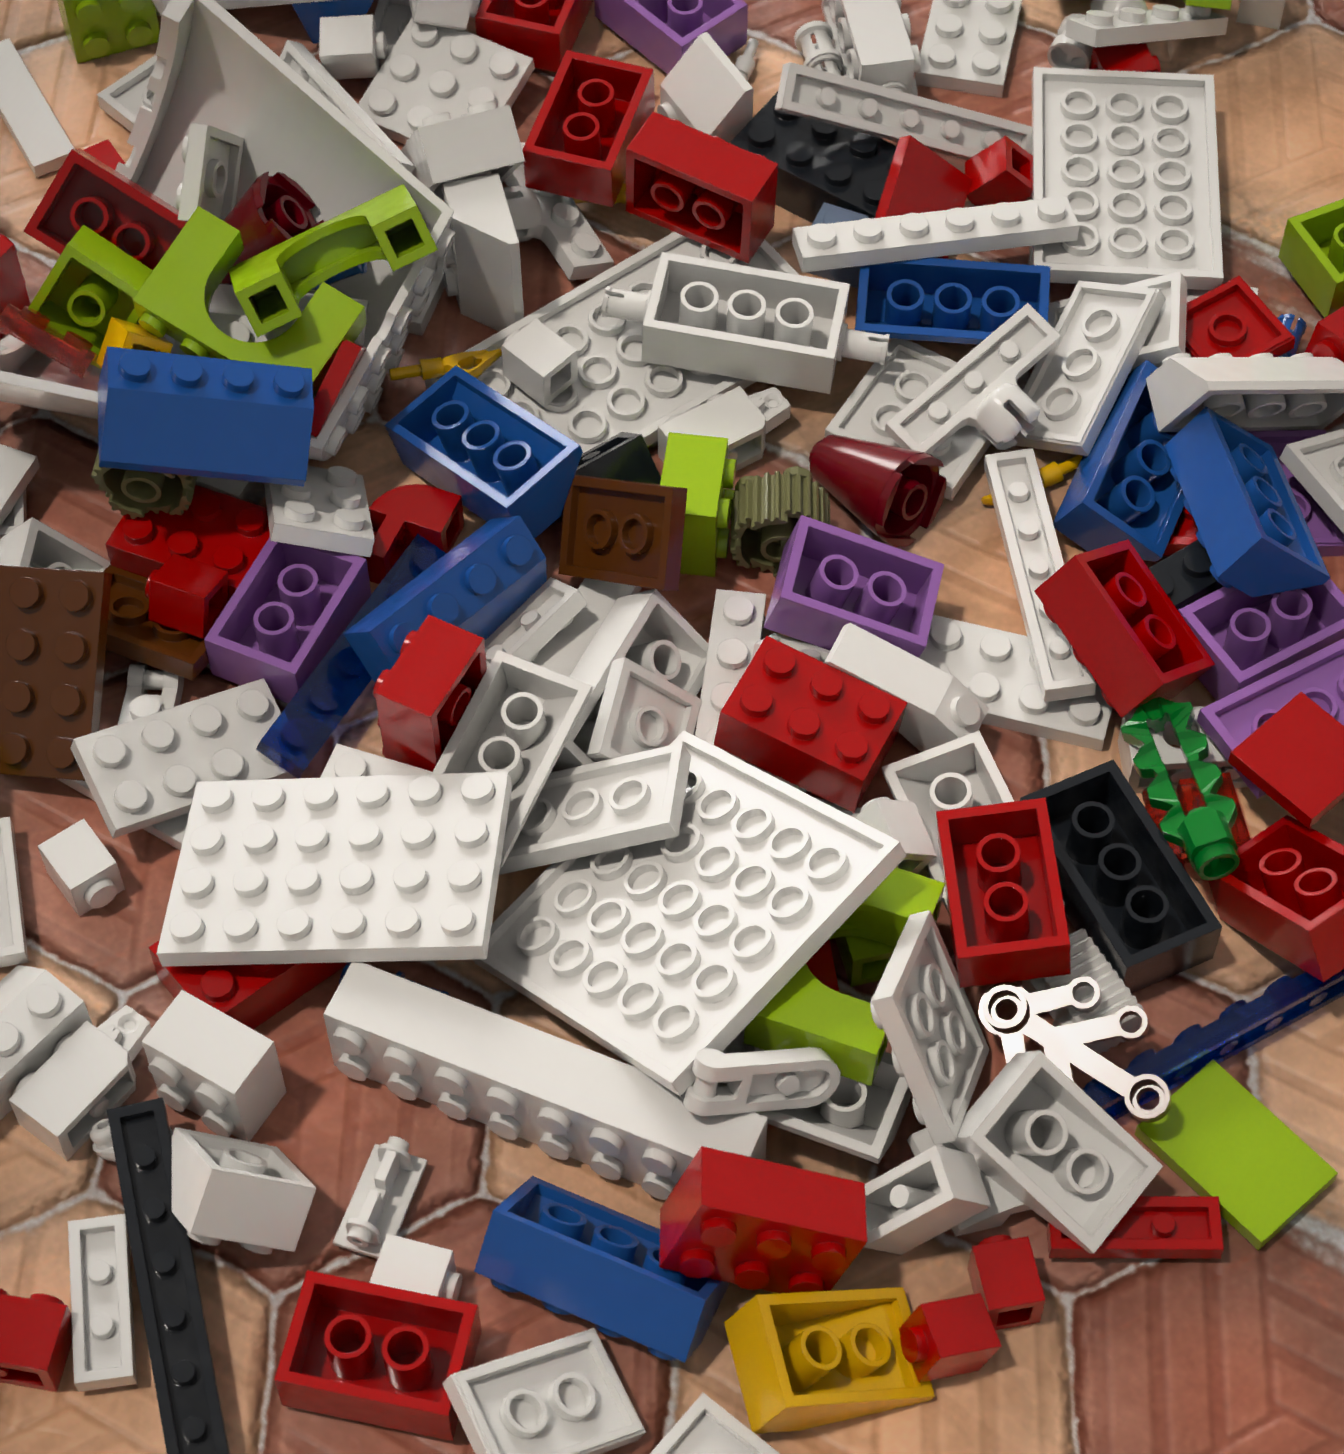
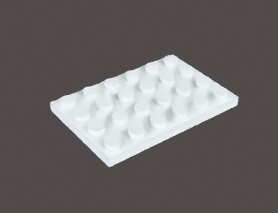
[1032,67,1224,290]
[156,771,512,967]

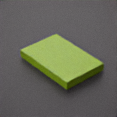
[1134,1059,1338,1251]

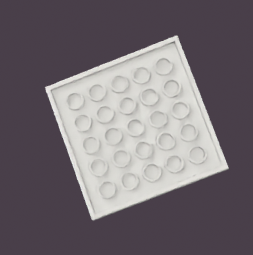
[473,730,907,1096]

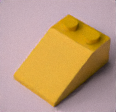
[724,1287,935,1434]

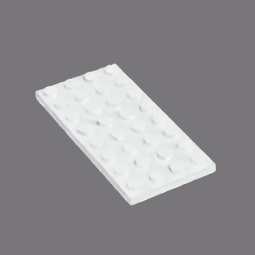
[425,232,799,454]

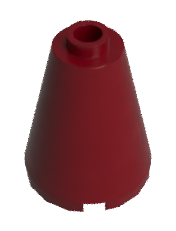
[220,172,324,285]
[809,434,946,548]

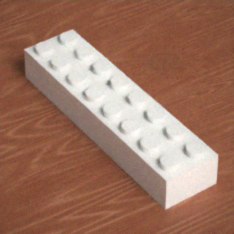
[323,962,768,1200]

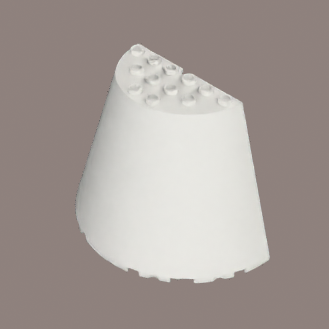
[0,0,456,461]

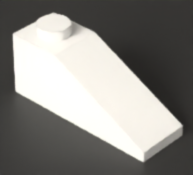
[824,623,989,752]

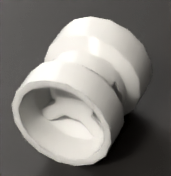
[1047,14,1093,69]

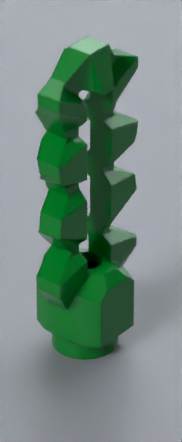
[1120,697,1240,880]

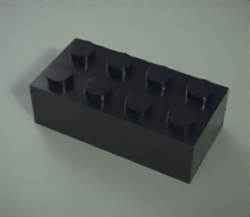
[730,91,897,223]
[1020,759,1222,994]

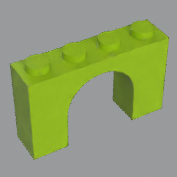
[228,184,438,338]
[132,206,367,399]
[743,867,945,1086]

